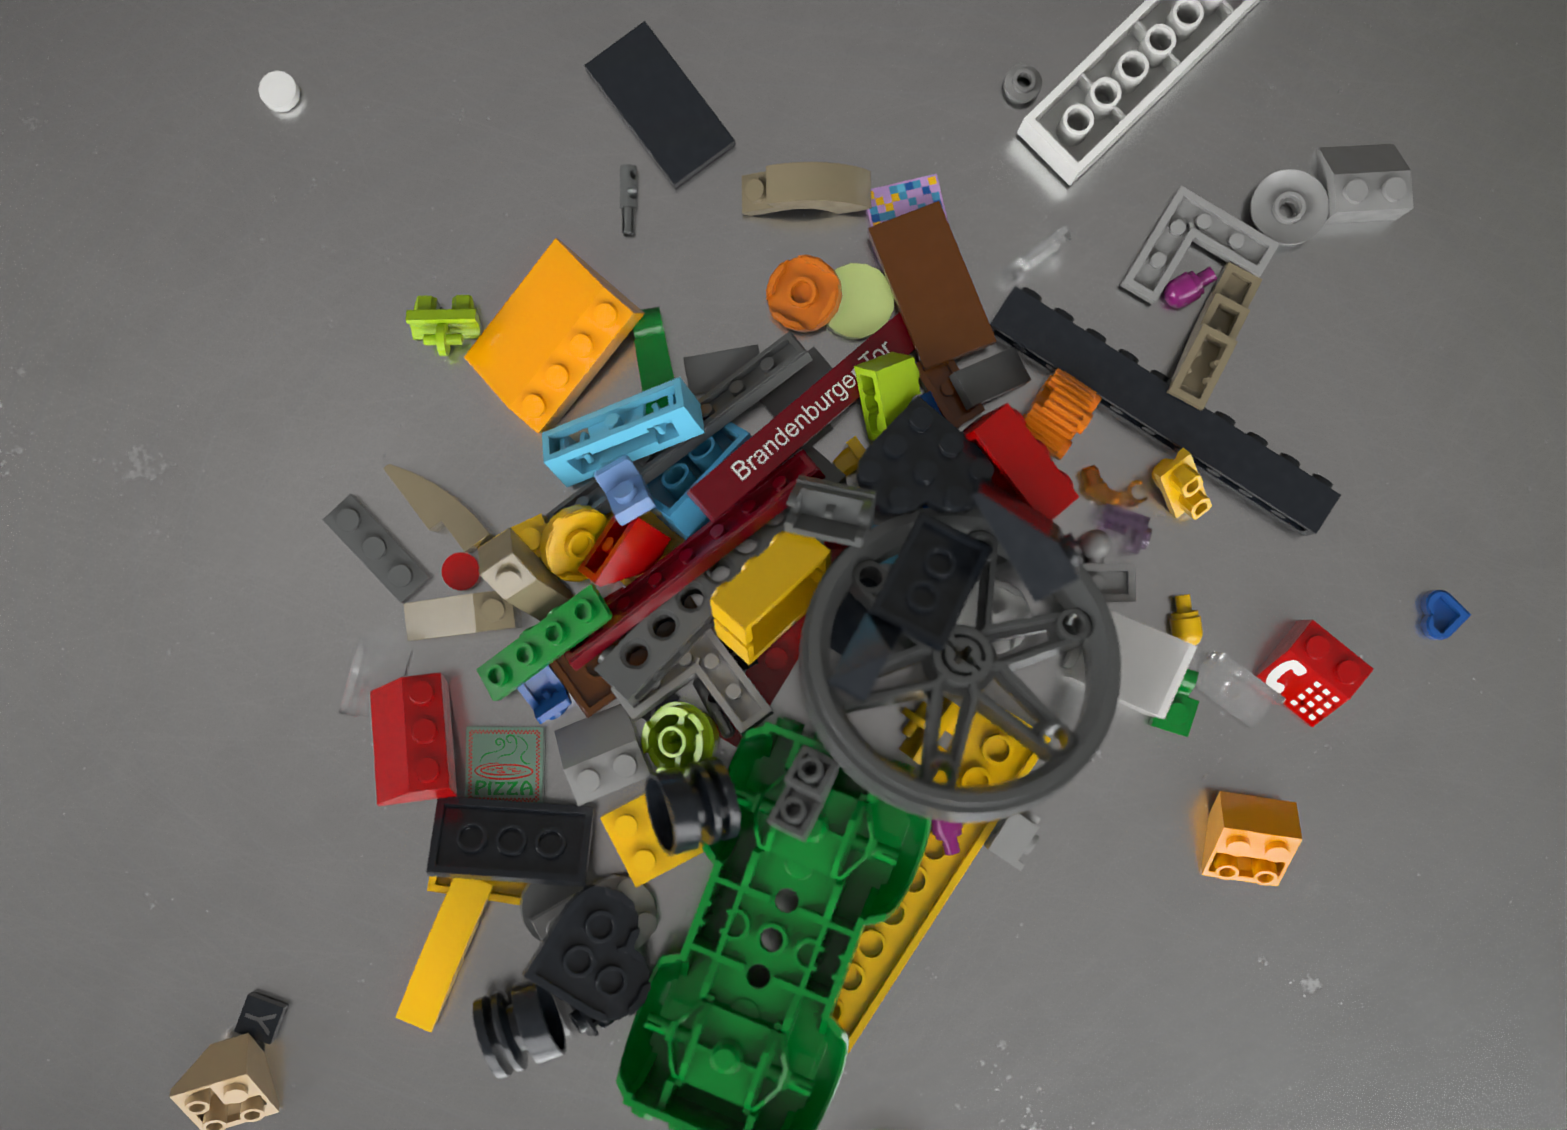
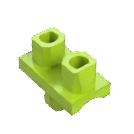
[405,295,482,356]

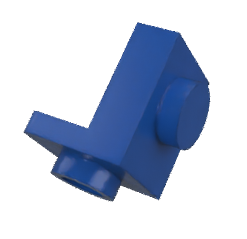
[517,665,572,724]

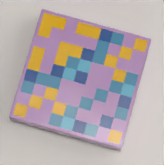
[866,174,948,267]

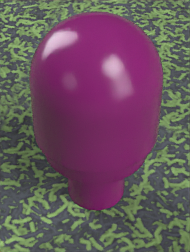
[1164,267,1217,308]
[931,819,963,855]

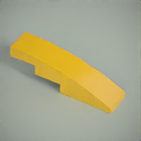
[395,878,494,1033]

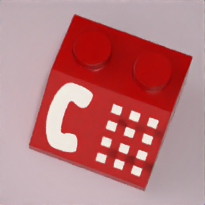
[1251,619,1374,727]

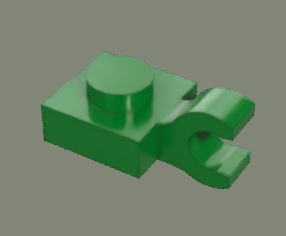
[1148,669,1199,737]

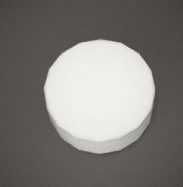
[258,71,300,112]

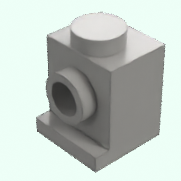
[983,810,1041,871]

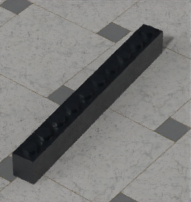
[990,286,1341,536]

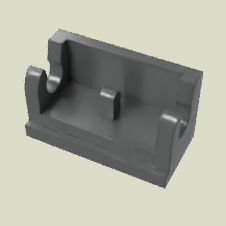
[784,475,877,548]

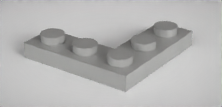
[1120,185,1279,305]
[611,628,774,736]

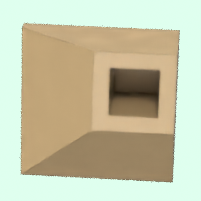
[170,1033,279,1130]

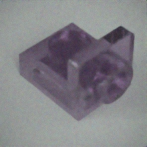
[1095,503,1152,555]

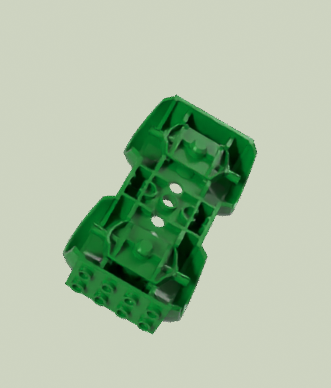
[616,716,932,1130]

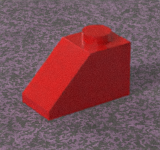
[578,515,671,587]

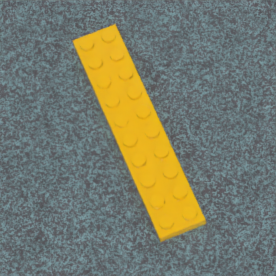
[832,710,1051,1055]

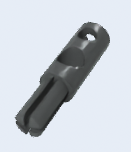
[620,164,637,235]

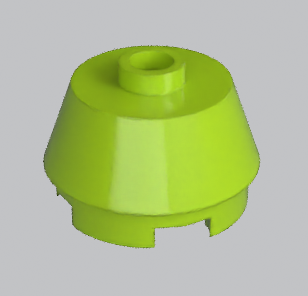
[641,701,719,774]

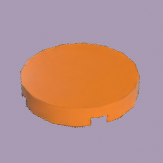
[766,254,842,333]

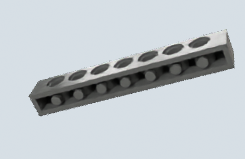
[594,446,847,708]

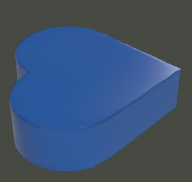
[1420,590,1471,640]

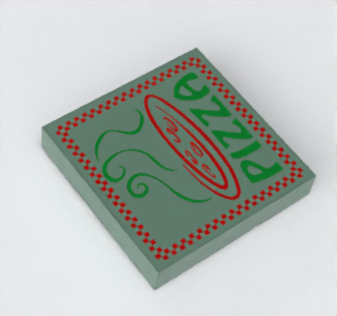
[465,726,545,803]

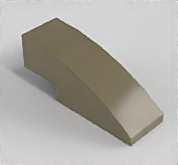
[383,464,496,554]

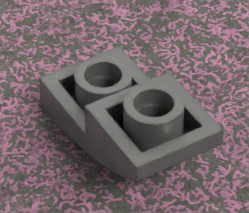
[767,745,840,843]

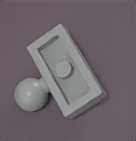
[1057,529,1136,602]

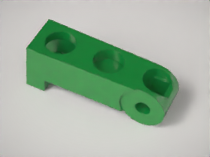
[633,307,675,415]

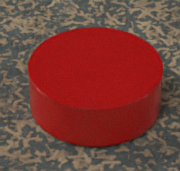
[442,552,482,591]

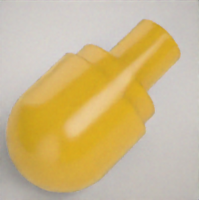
[1170,594,1203,646]

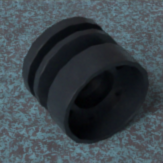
[645,756,740,857]
[472,979,566,1079]

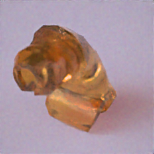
[1080,465,1148,507]

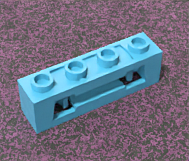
[542,377,705,487]

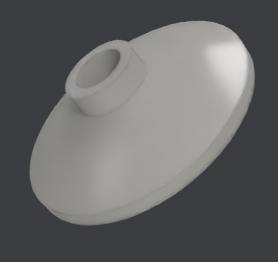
[1250,169,1329,245]

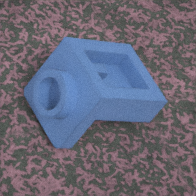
[594,455,656,526]

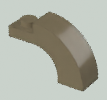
[742,162,871,216]

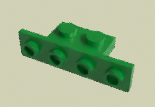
[476,584,612,701]

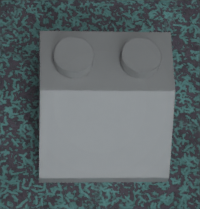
[1316,144,1414,224]
[554,704,654,806]

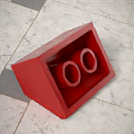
[370,672,457,806]

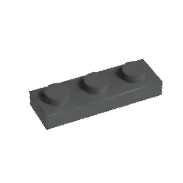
[322,494,432,603]

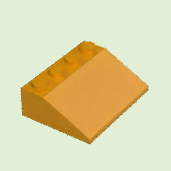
[464,238,645,433]

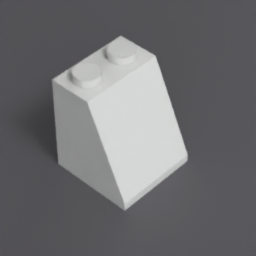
[1062,610,1197,719]

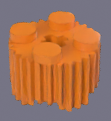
[1023,368,1102,460]

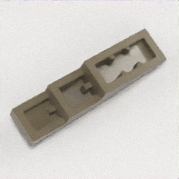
[1167,262,1263,410]

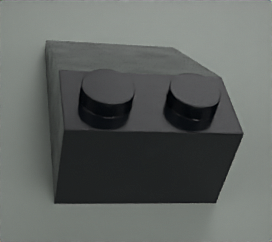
[972,476,1083,602]

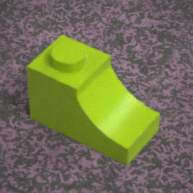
[854,352,921,440]

